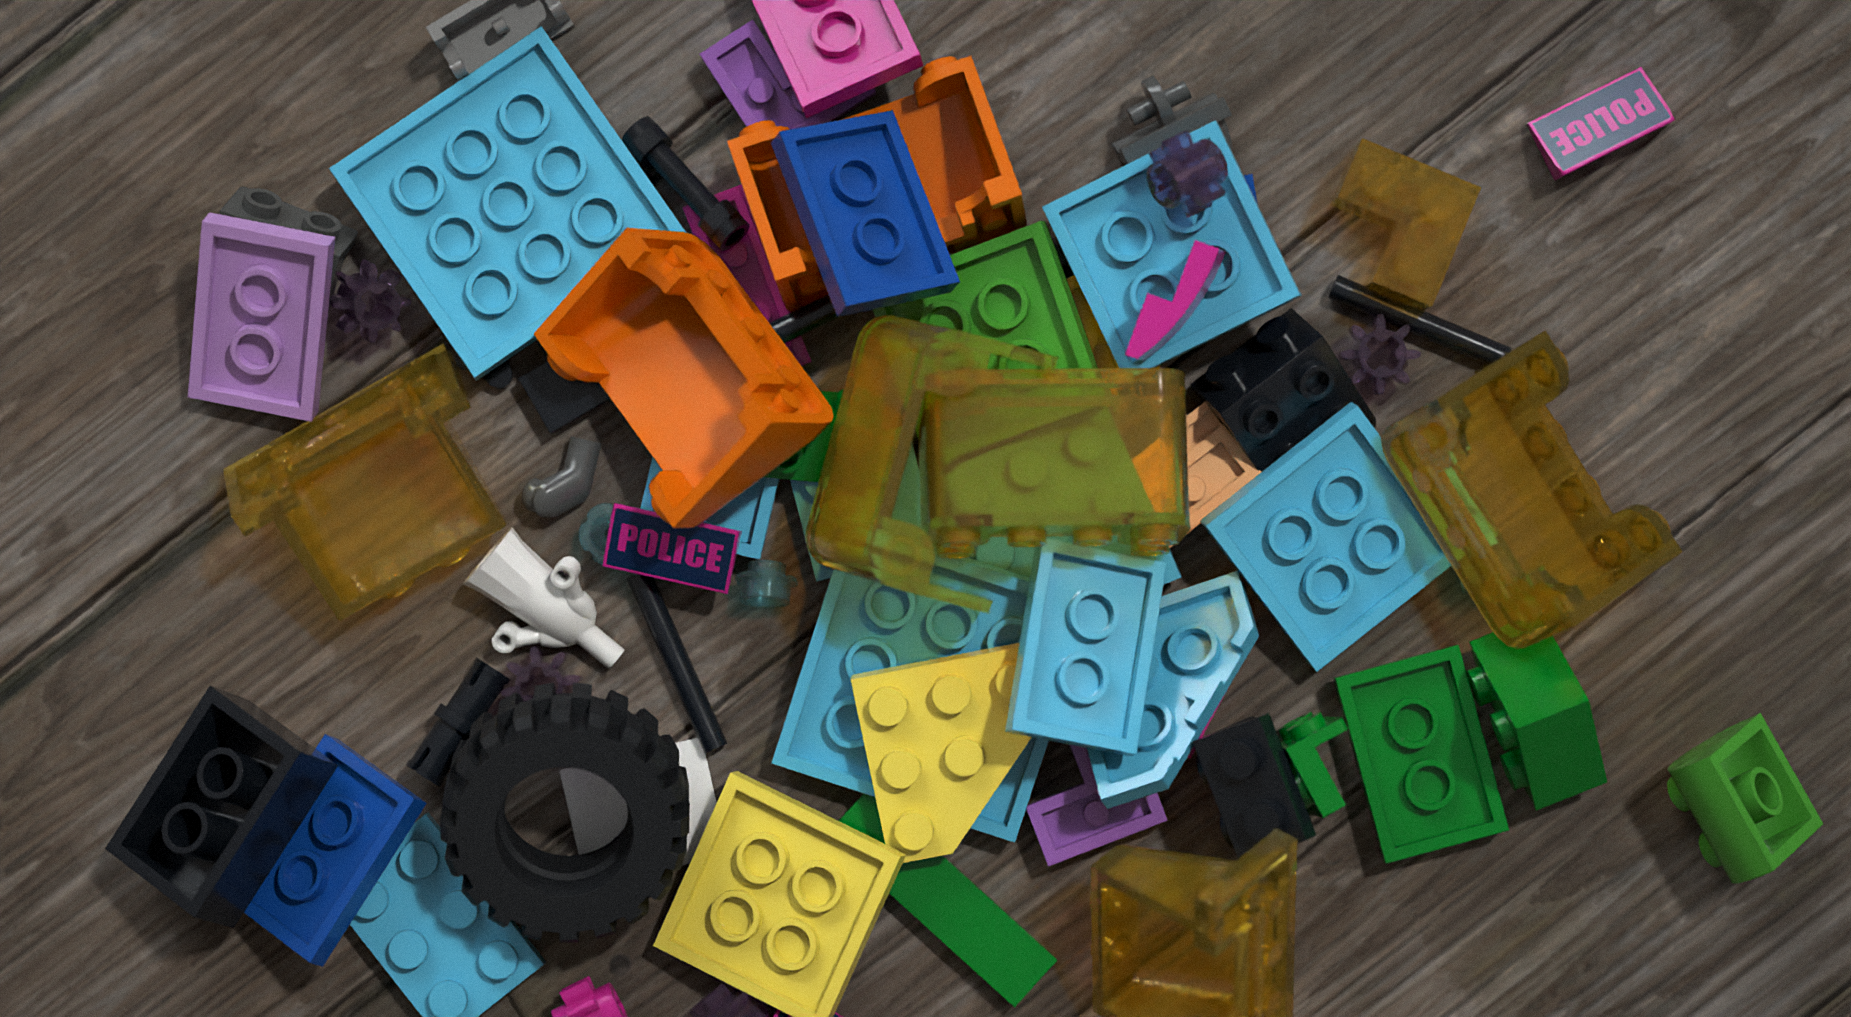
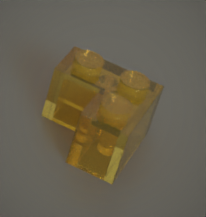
[1330,138,1481,311]

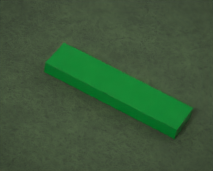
[838,793,1057,1008]

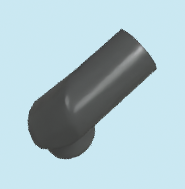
[522,437,602,518]

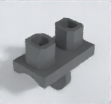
[1111,76,1233,165]

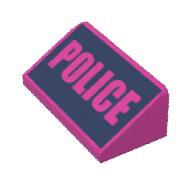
[1526,67,1675,181]
[602,503,742,594]

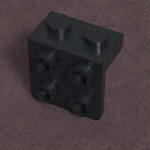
[1190,308,1376,472]
[1193,713,1316,863]

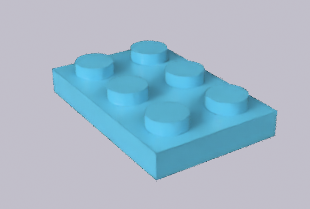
[1005,537,1167,756]
[350,813,546,1017]

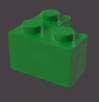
[1466,613,1607,810]

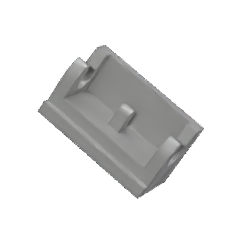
[426,0,575,81]

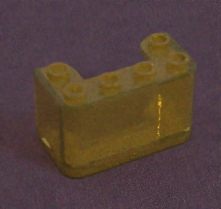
[1381,330,1682,649]
[918,368,1190,559]

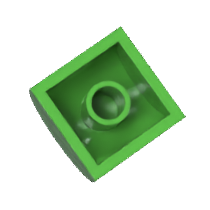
[1667,713,1823,884]

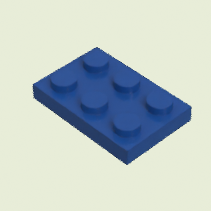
[771,110,960,317]
[244,734,427,967]

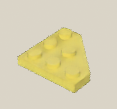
[850,643,1032,863]

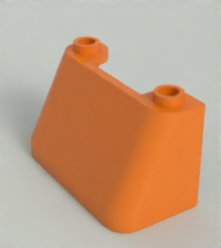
[727,56,1027,311]
[534,228,834,528]

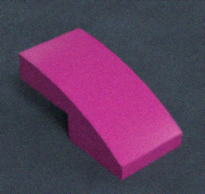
[1125,240,1226,361]

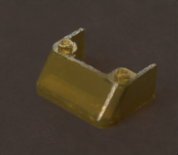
[805,315,1058,613]

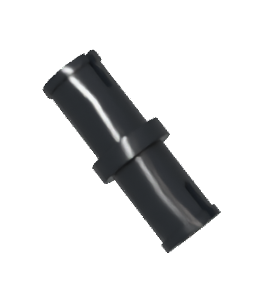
[406,657,511,787]

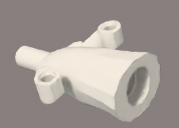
[463,527,625,669]

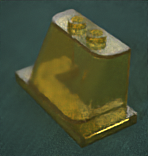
[223,343,507,622]
[1090,828,1297,1017]

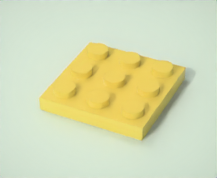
[653,771,906,1017]

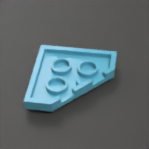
[1087,571,1259,809]

